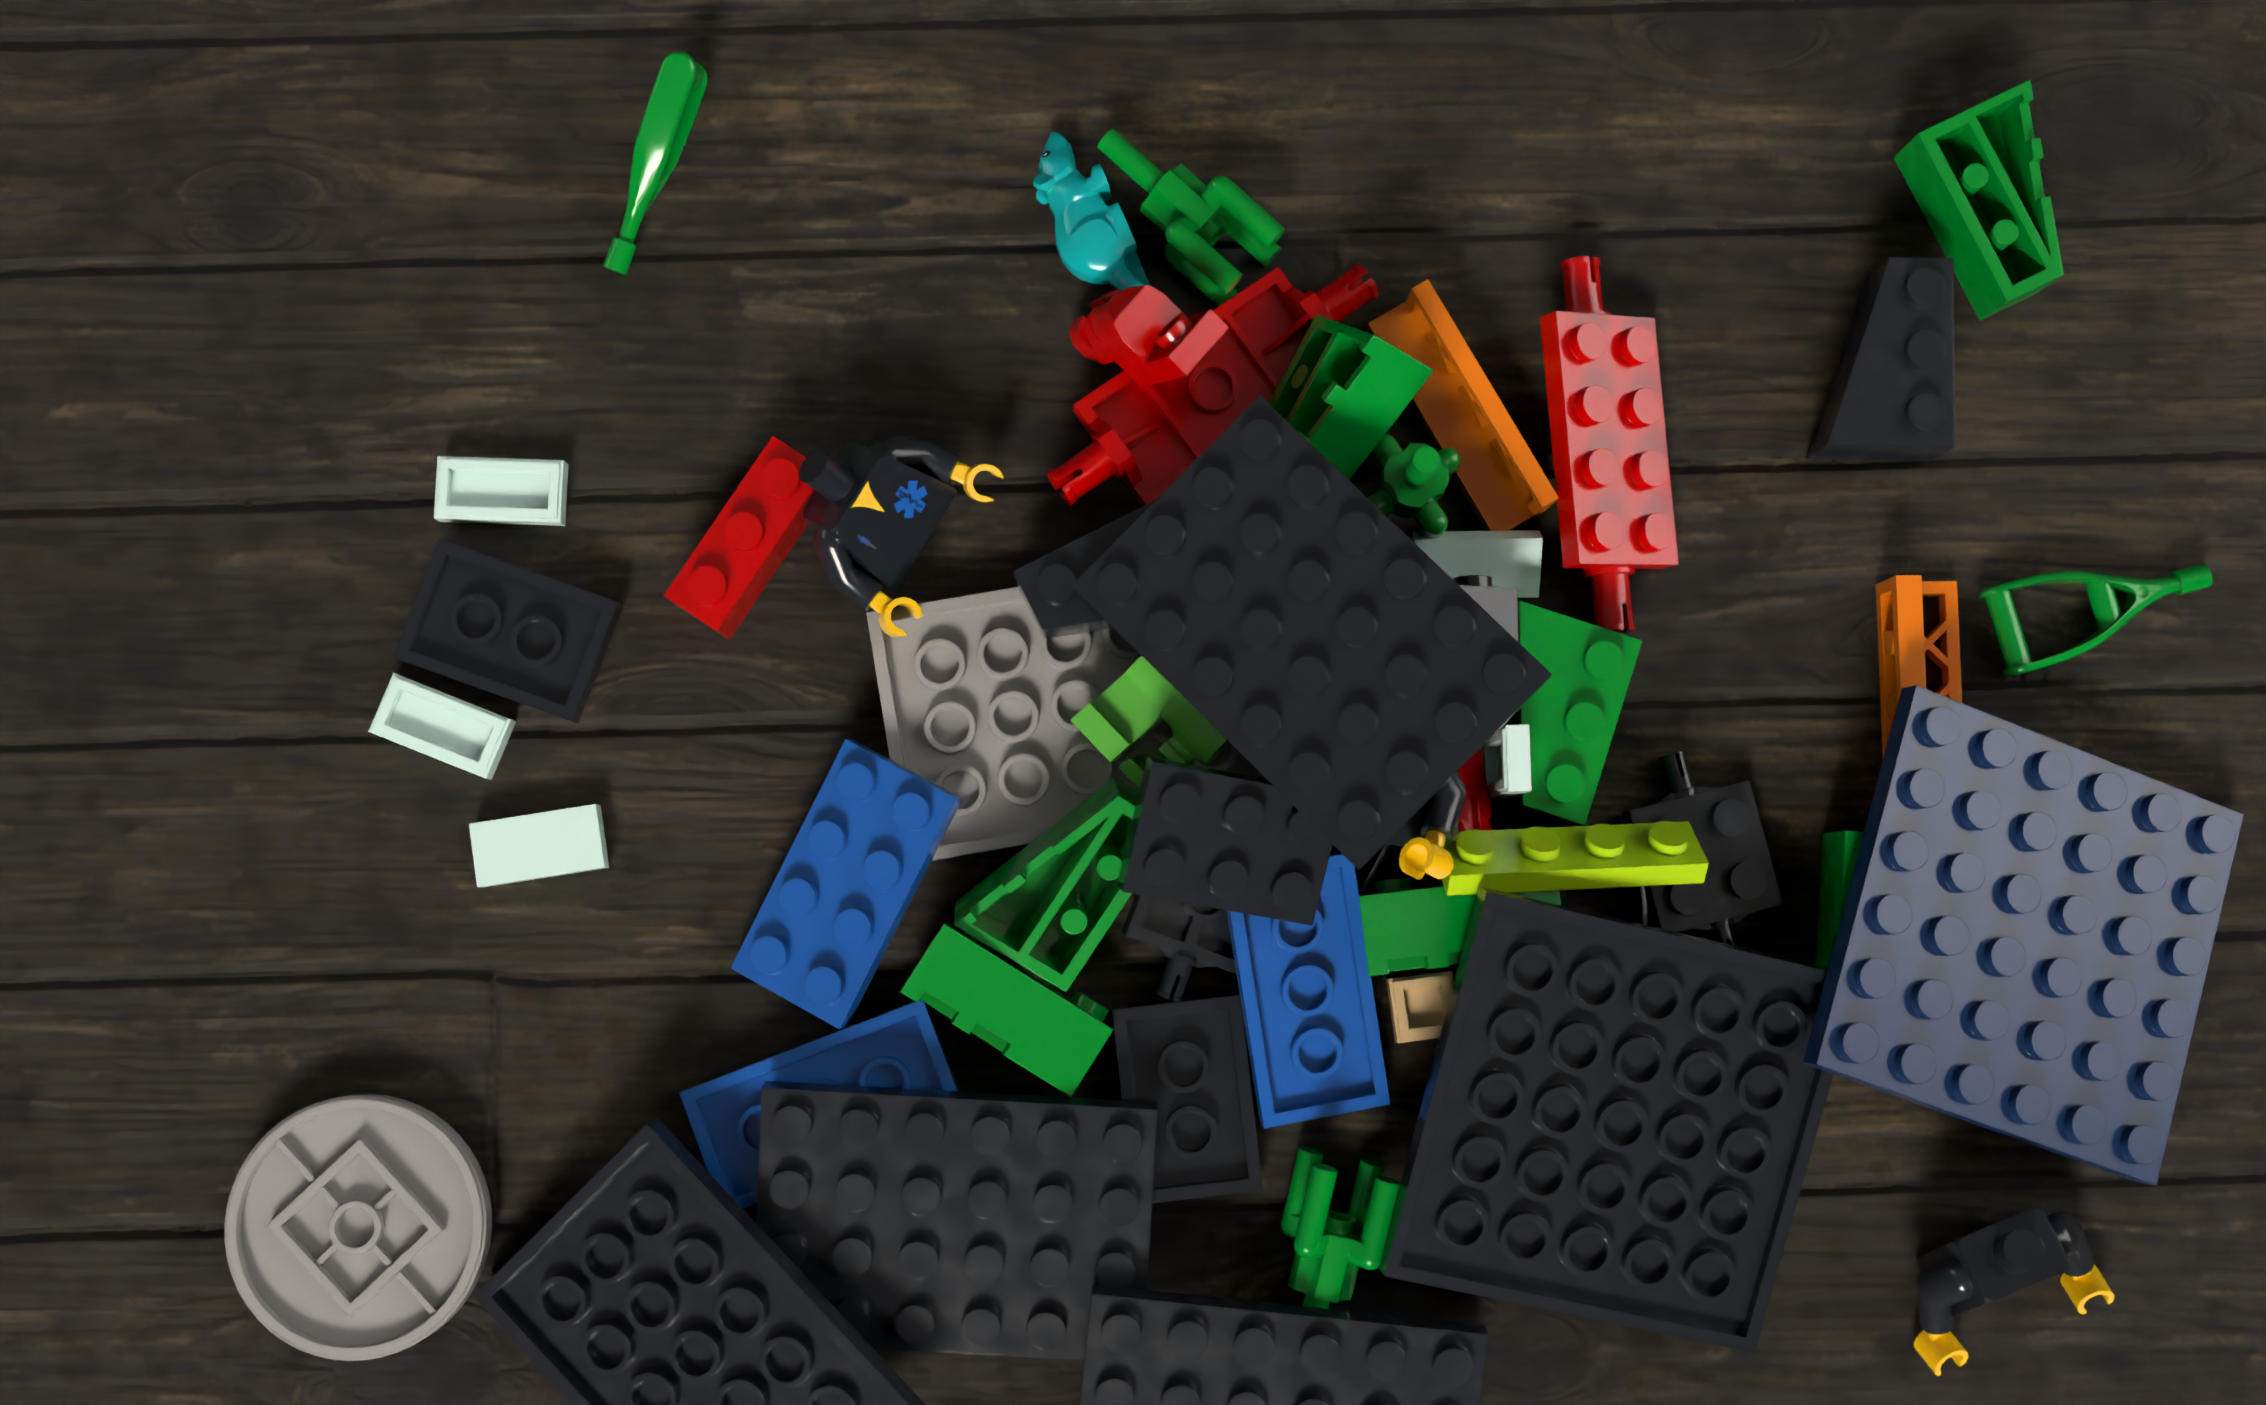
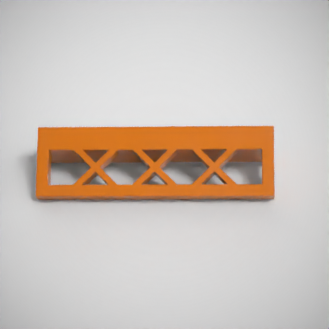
[1365,279,1559,531]
[1876,575,1962,758]

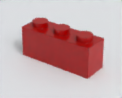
[663,436,815,640]

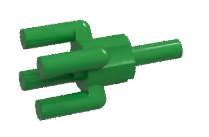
[1097,129,1286,307]
[1364,434,1461,539]
[1281,1146,1401,1309]

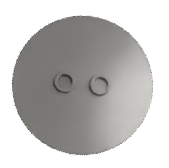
[224,1094,492,1361]

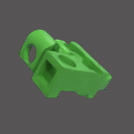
[1071,656,1230,790]

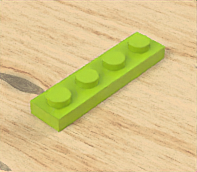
[1441,821,1709,896]

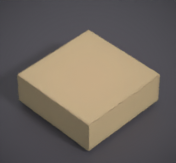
[1386,970,1454,1043]

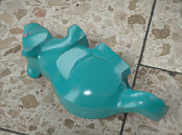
[1033,132,1150,290]

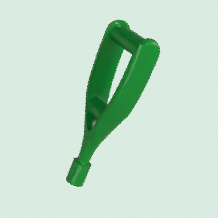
[603,51,708,275]
[1979,563,2213,677]

